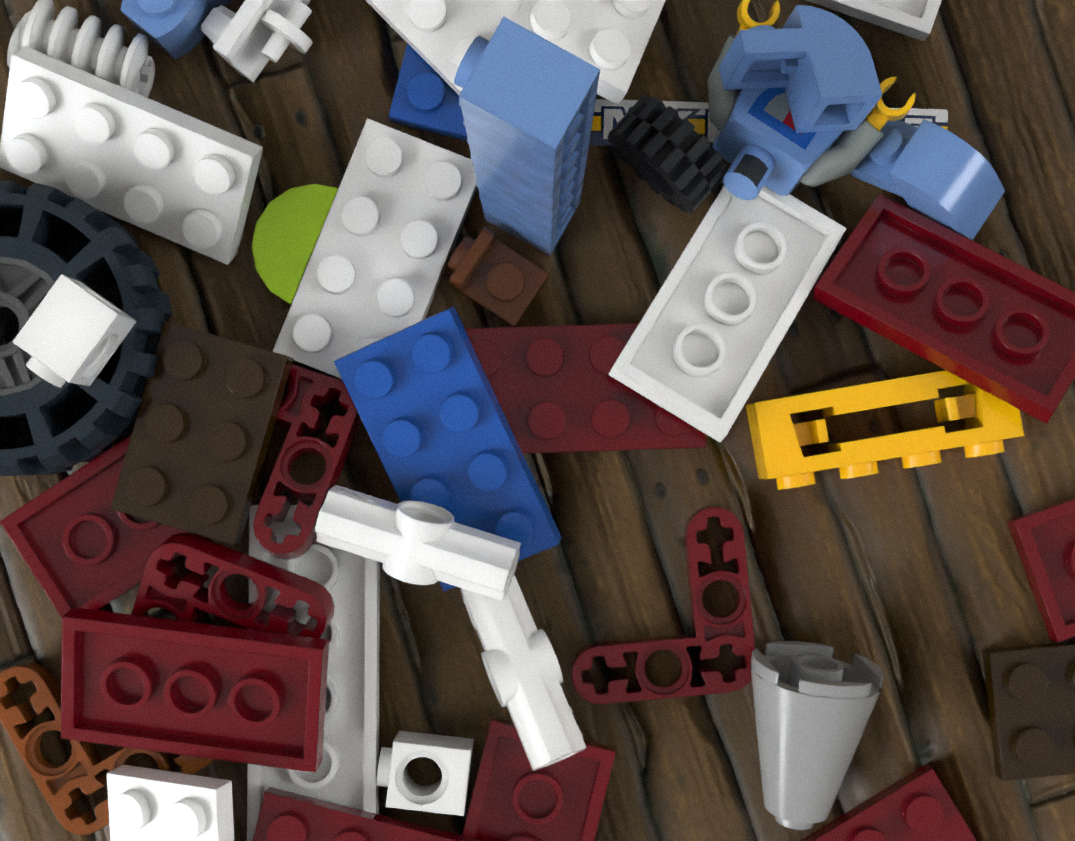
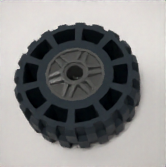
[0,180,173,476]

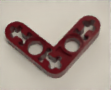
[253,365,360,560]
[571,506,755,704]
[131,532,335,638]

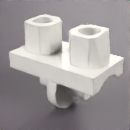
[201,0,313,83]

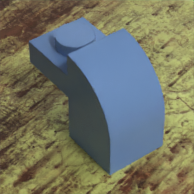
[718,5,883,133]
[850,119,1005,241]

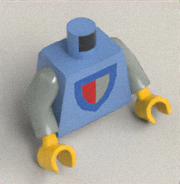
[707,0,916,200]

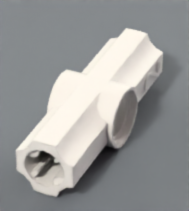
[315,485,521,601]
[460,574,586,771]

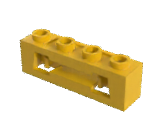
[746,370,1024,490]

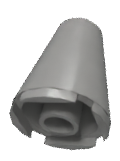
[750,641,884,830]

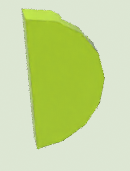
[251,184,339,305]

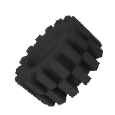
[607,95,728,214]

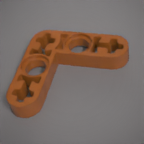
[0,662,215,835]

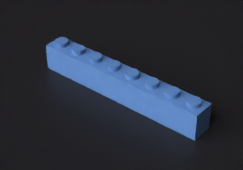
[454,16,600,256]

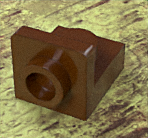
[447,227,549,327]

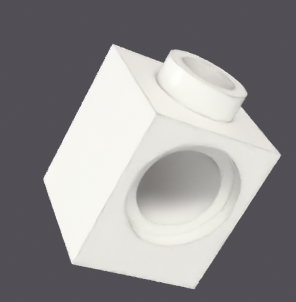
[13,274,137,388]
[377,730,474,816]

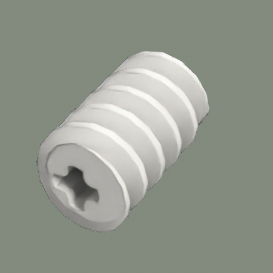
[7,0,155,98]

